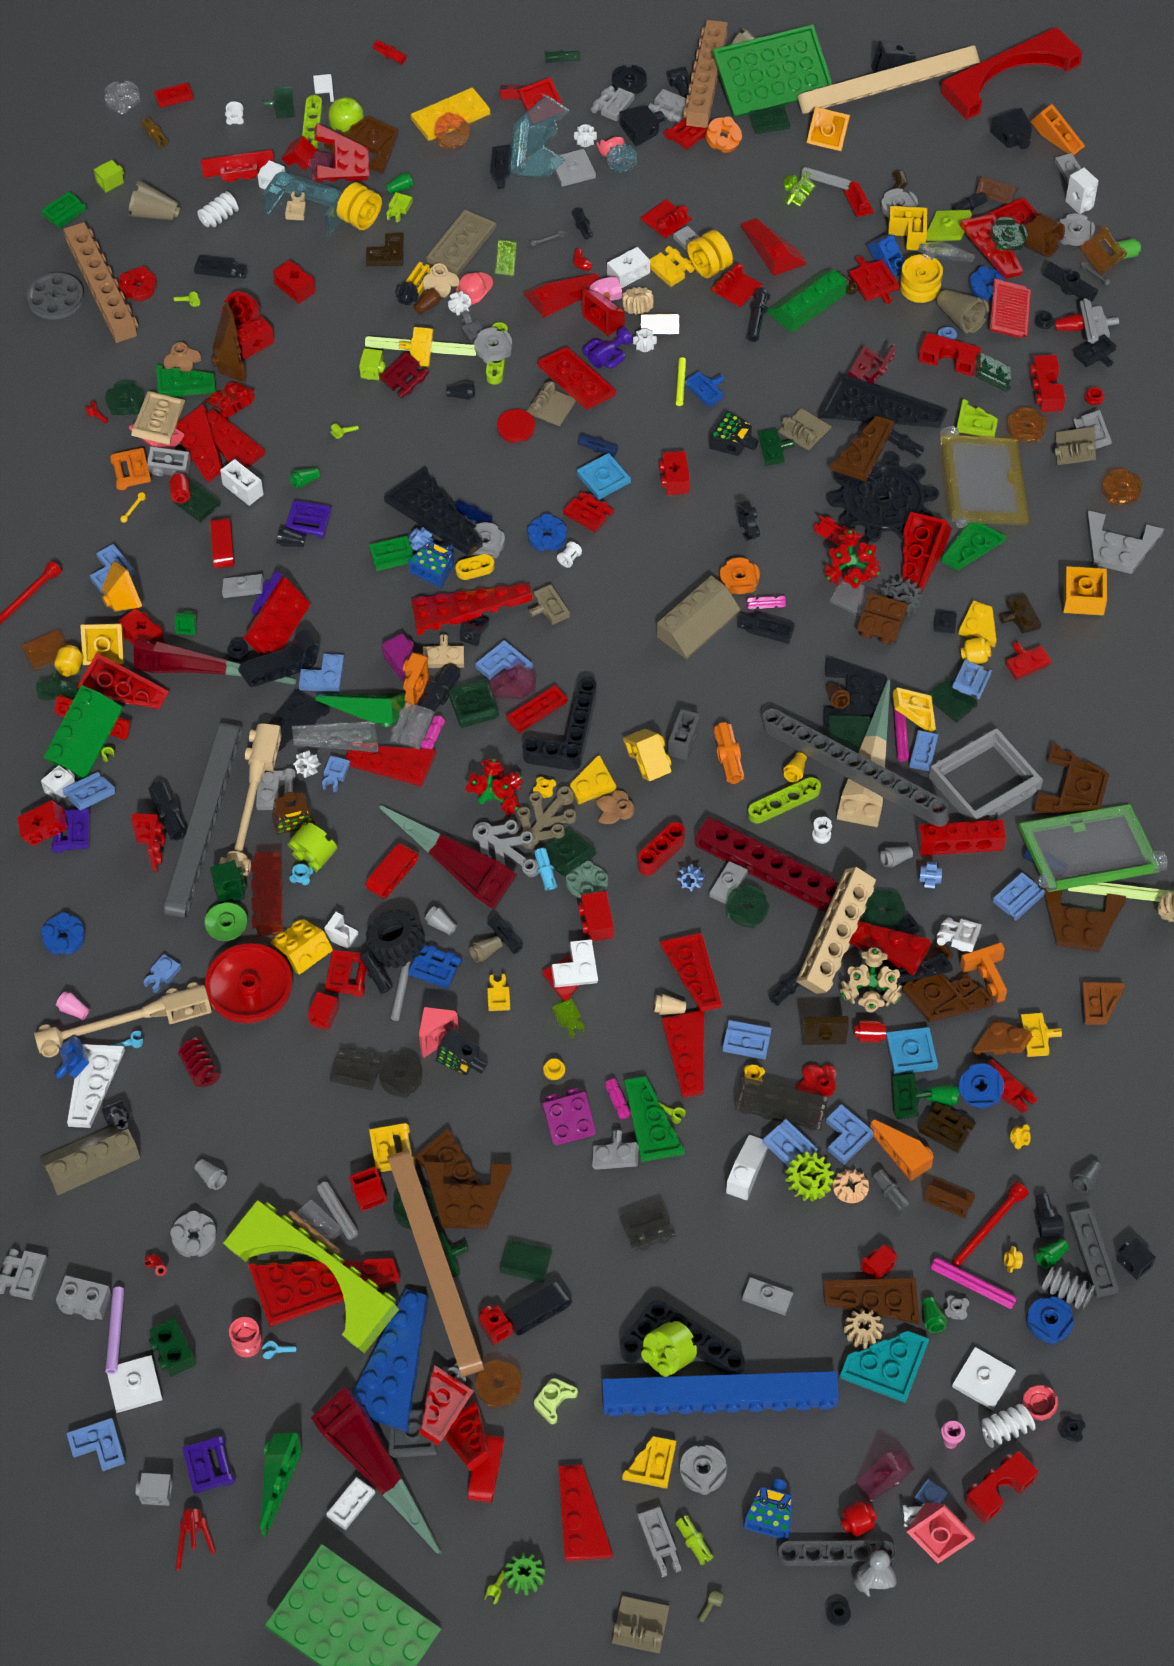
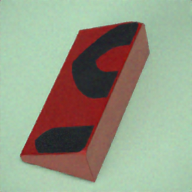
[500,85,528,100]

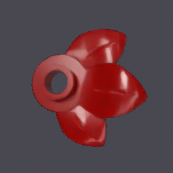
[795,1064,837,1097]

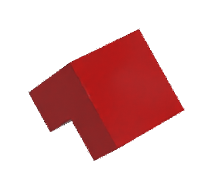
[281,136,319,170]
[349,1167,387,1212]

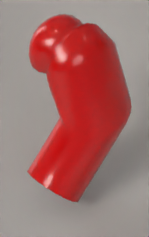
[573,249,592,271]
[144,1253,167,1276]

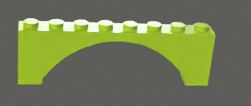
[223,1200,399,1354]

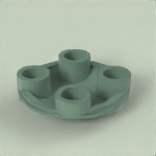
[566,861,608,898]

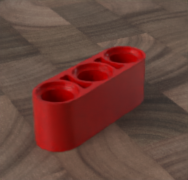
[210,518,234,569]
[638,822,685,876]
[365,843,419,899]
[468,1434,504,1503]

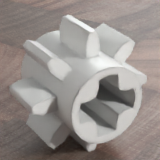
[574,124,597,147]
[448,291,471,316]
[633,328,657,352]
[293,750,321,778]

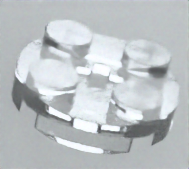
[104,81,141,114]

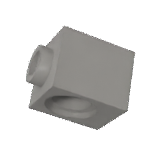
[136,1473,173,1506]

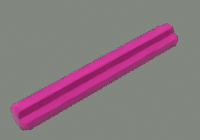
[893,698,909,762]
[931,1258,1017,1309]

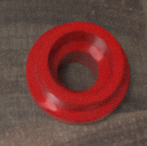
[1085,387,1104,405]

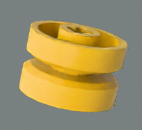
[336,182,382,230]
[687,230,733,278]
[900,254,943,303]

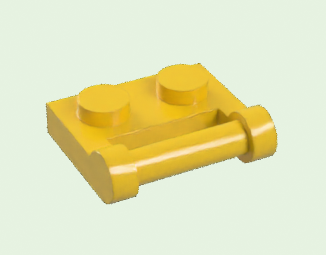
[369,1123,416,1173]

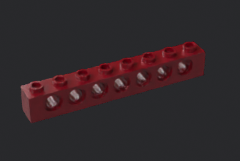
[695,817,855,915]

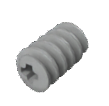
[1042,1266,1095,1310]

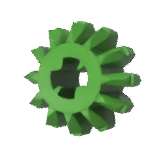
[504,1552,545,1596]

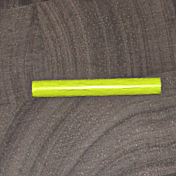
[676,357,686,406]

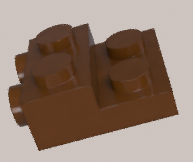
[857,593,908,645]

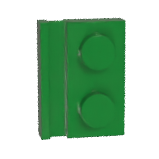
[41,191,87,229]
[369,536,414,571]

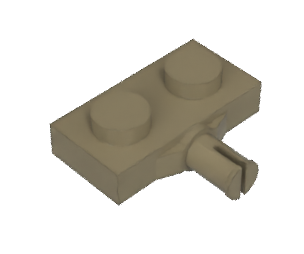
[528,584,570,625]

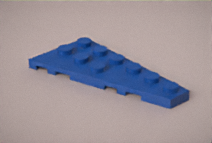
[353,1289,428,1432]

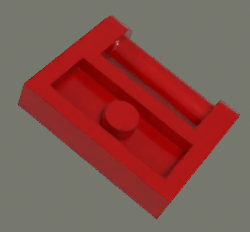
[664,118,709,150]
[325,950,367,997]

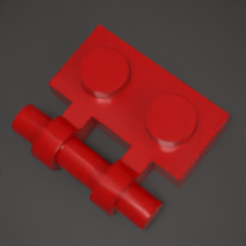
[563,491,615,533]

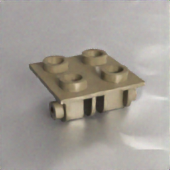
[527,381,576,426]
[778,408,832,451]
[1055,427,1096,465]
[612,1596,670,1654]

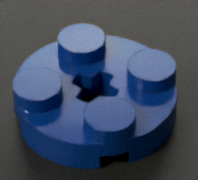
[969,266,1006,301]
[527,514,567,551]
[41,912,85,955]
[959,1064,1004,1109]
[1027,1297,1074,1345]

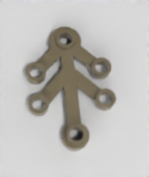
[517,786,577,849]

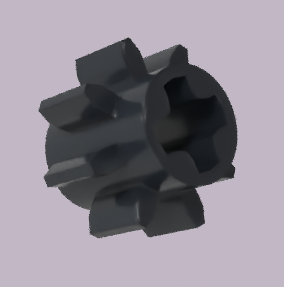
[395,282,419,306]

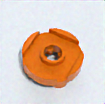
[705,117,742,153]
[720,558,760,594]

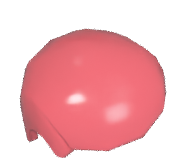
[596,137,625,158]
[1022,1385,1058,1421]

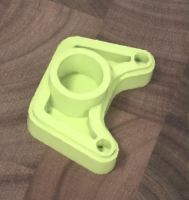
[534,1378,578,1424]

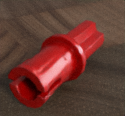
[373,40,407,65]

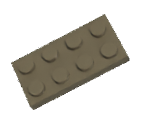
[426,210,496,275]

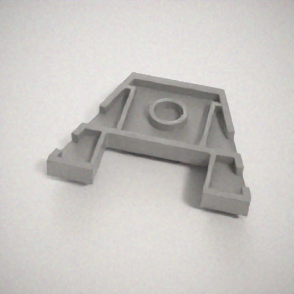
[1087,511,1164,574]

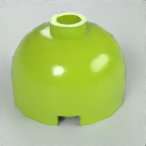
[328,97,364,132]

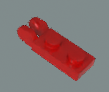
[982,1059,1037,1113]

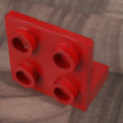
[131,813,166,872]

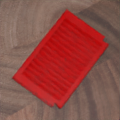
[990,278,1031,339]

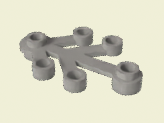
[473,820,539,877]

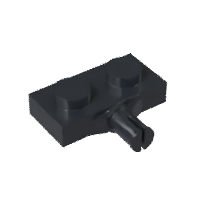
[1074,334,1116,367]

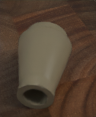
[469,936,502,962]

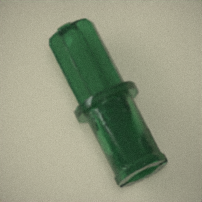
[545,50,580,64]

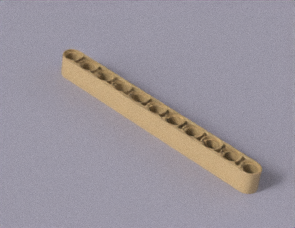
[797,46,980,114]

